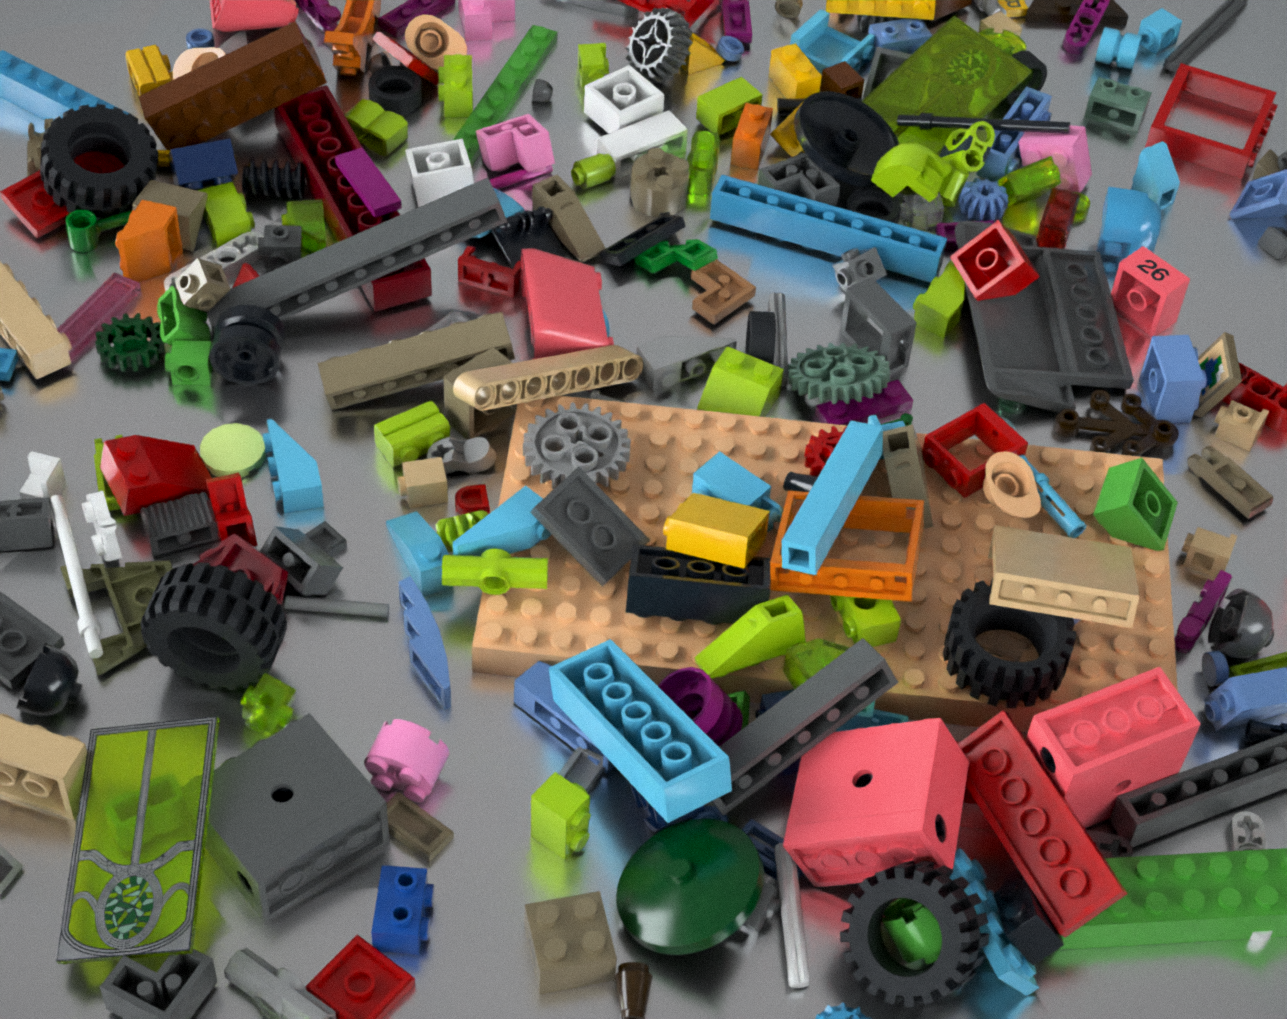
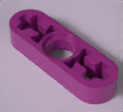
[1062,0,1110,54]

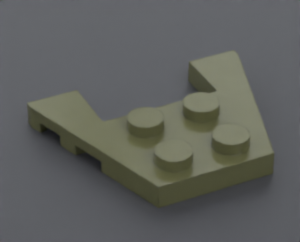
[60,560,173,675]

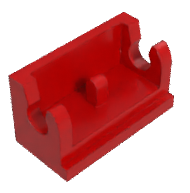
[458,245,521,298]

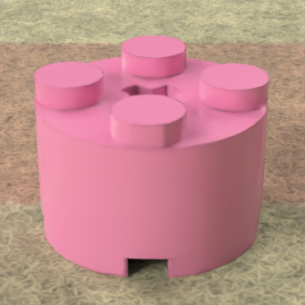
[364,719,450,803]

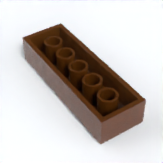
[139,21,327,150]

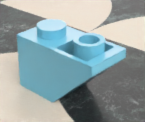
[1131,141,1180,210]

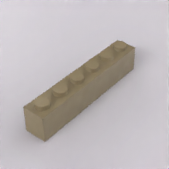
[317,312,515,410]

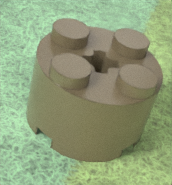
[630,148,690,217]

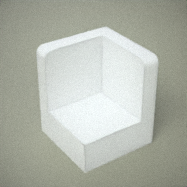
[19,451,66,506]

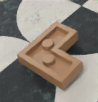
[691,259,756,324]

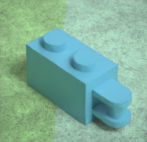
[692,451,783,532]

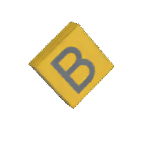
[998,0,1028,18]

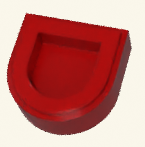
[455,484,490,515]

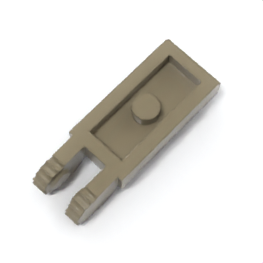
[1187,445,1274,519]

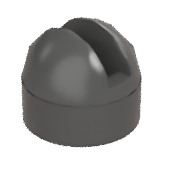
[532,79,553,102]

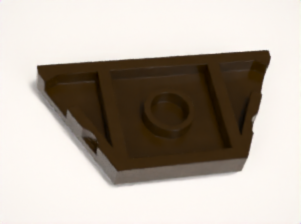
[1025,0,1128,25]

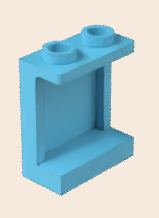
[790,9,876,73]

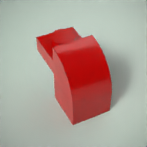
[206,473,258,547]

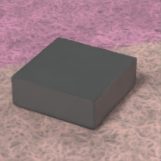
[305,521,347,557]

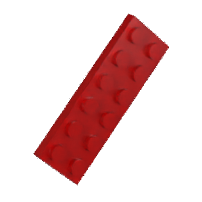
[958,710,1128,938]

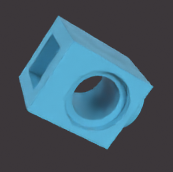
[1138,8,1182,55]

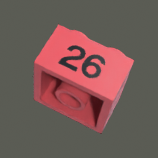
[1111,246,1190,337]

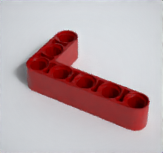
[1221,363,1287,433]

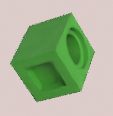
[165,340,213,386]

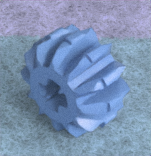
[958,177,1009,221]

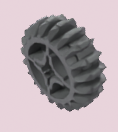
[625,8,693,83]

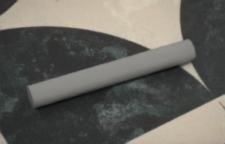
[285,595,389,618]

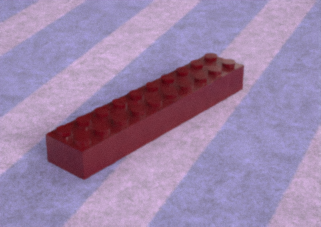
[274,85,432,312]

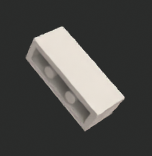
[597,110,688,180]

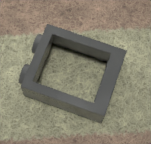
[840,277,917,374]

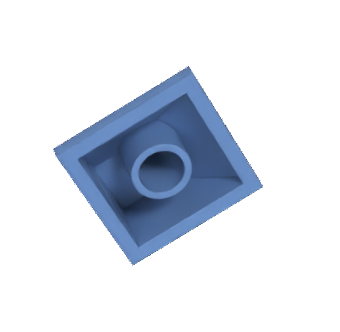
[1229,169,1287,219]

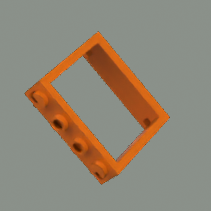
[770,491,924,602]

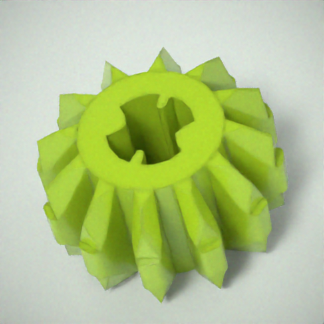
[435,510,488,552]

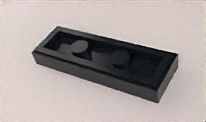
[599,214,686,266]

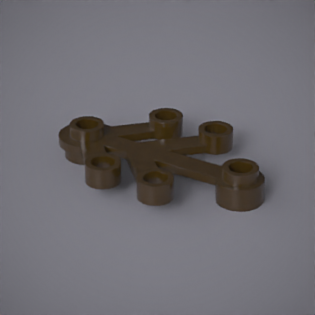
[1054,390,1179,456]

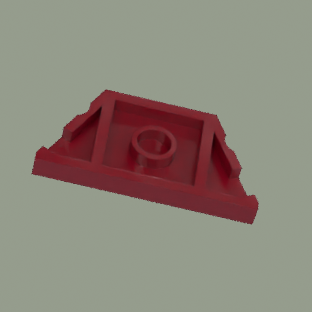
[193,533,288,606]

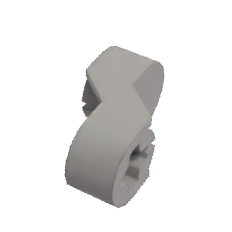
[427,437,496,474]

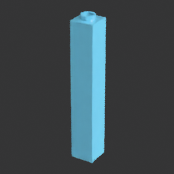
[782,421,883,575]

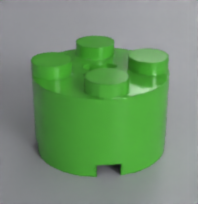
[882,898,942,964]

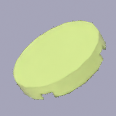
[200,423,266,478]

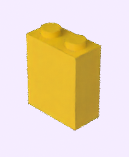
[663,493,770,569]

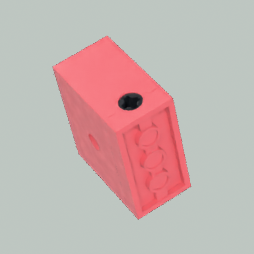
[1026,667,1201,828]
[783,718,969,888]

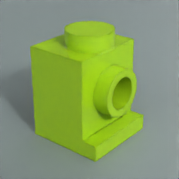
[578,43,609,87]

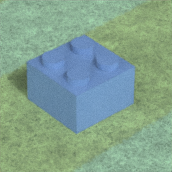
[1139,335,1207,424]

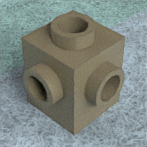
[175,258,231,312]

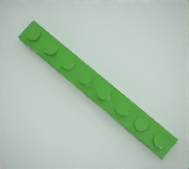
[453,25,558,168]

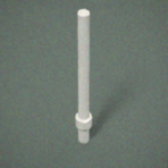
[50,495,103,658]

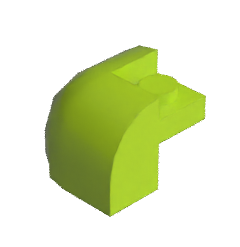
[871,142,951,202]

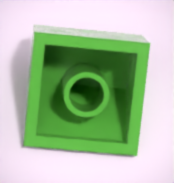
[1093,458,1178,551]

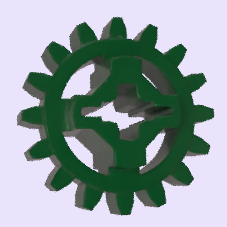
[95,313,165,372]

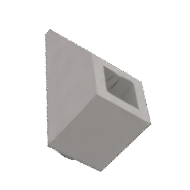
[636,336,737,391]

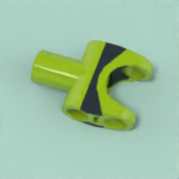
[933,121,995,207]

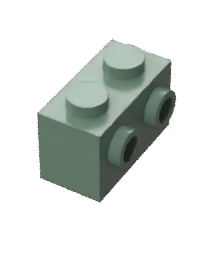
[1084,77,1152,133]

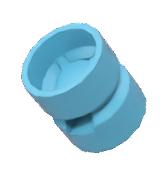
[1095,27,1142,70]

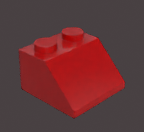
[950,220,1040,301]

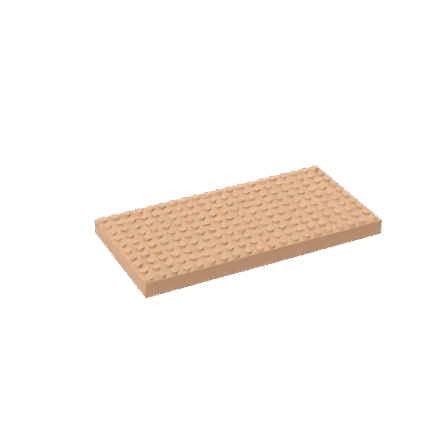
[472,396,1178,732]

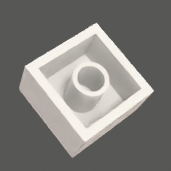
[584,65,664,134]
[405,139,474,207]

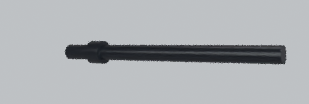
[897,113,1070,134]

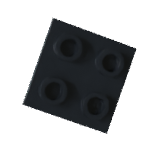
[491,206,567,268]

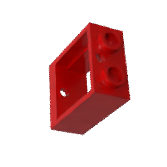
[922,403,1028,498]

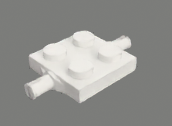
[81,491,122,562]

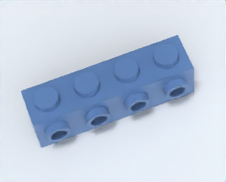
[976,86,1052,185]

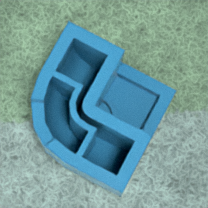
[1096,187,1161,258]

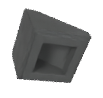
[1258,226,1287,259]

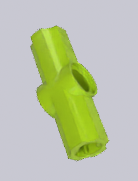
[442,548,548,595]

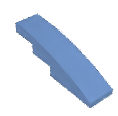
[398,576,451,710]

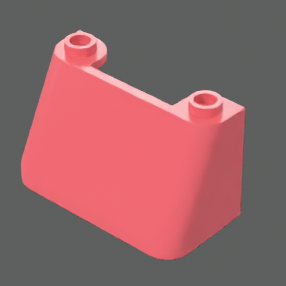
[210,0,299,32]
[521,248,614,360]

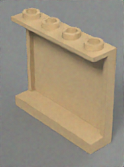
[988,525,1140,628]

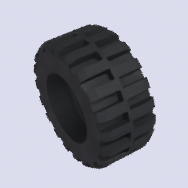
[40,104,158,219]
[141,562,287,690]

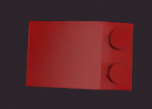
[100,435,212,516]

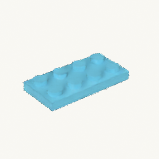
[950,848,1039,996]

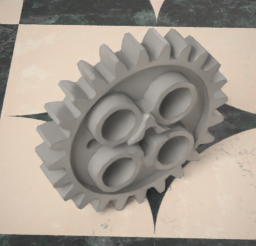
[523,403,631,489]

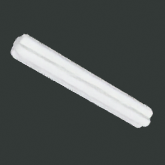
[774,843,810,988]

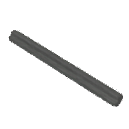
[1163,0,1248,72]

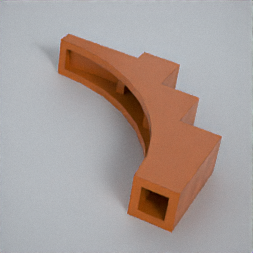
[324,0,381,77]

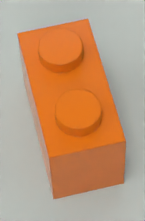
[730,103,773,170]

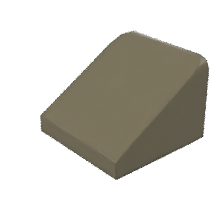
[1252,149,1281,179]

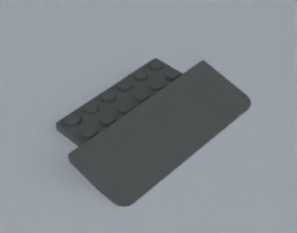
[955,221,1134,413]

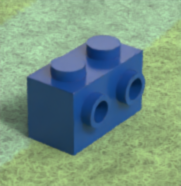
[371,865,435,955]

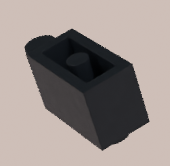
[994,870,1064,966]

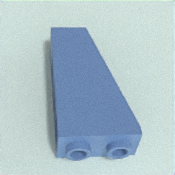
[514,661,615,774]
[1203,667,1287,732]

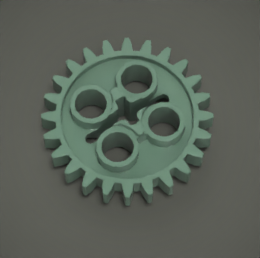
[788,343,890,404]

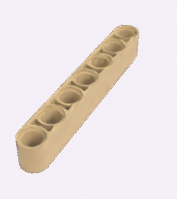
[453,345,643,411]

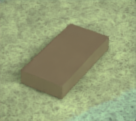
[387,792,454,863]

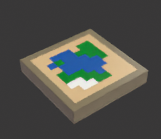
[1193,332,1242,418]

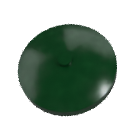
[616,819,764,955]

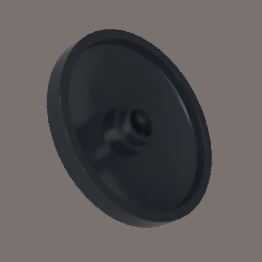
[794,91,899,187]

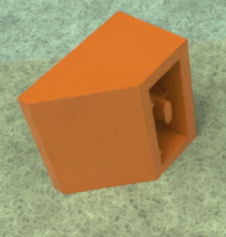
[115,199,183,285]

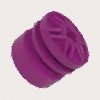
[657,667,743,747]

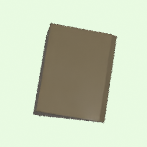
[132,180,208,252]

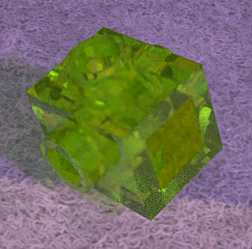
[240,673,296,734]

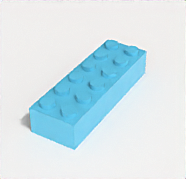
[549,639,732,823]

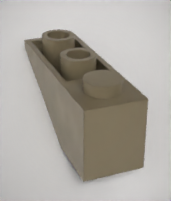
[532,174,606,263]
[883,425,933,534]

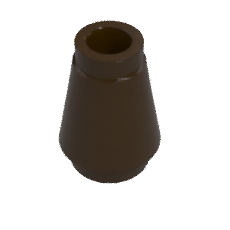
[614,962,653,1019]

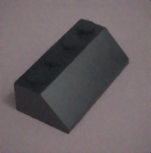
[625,544,771,625]

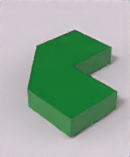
[635,239,718,274]

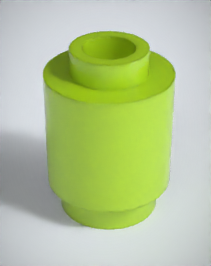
[571,153,616,189]

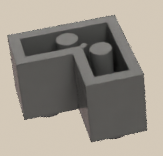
[758,153,840,207]
[100,947,217,1019]

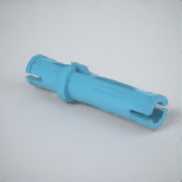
[1019,455,1087,538]

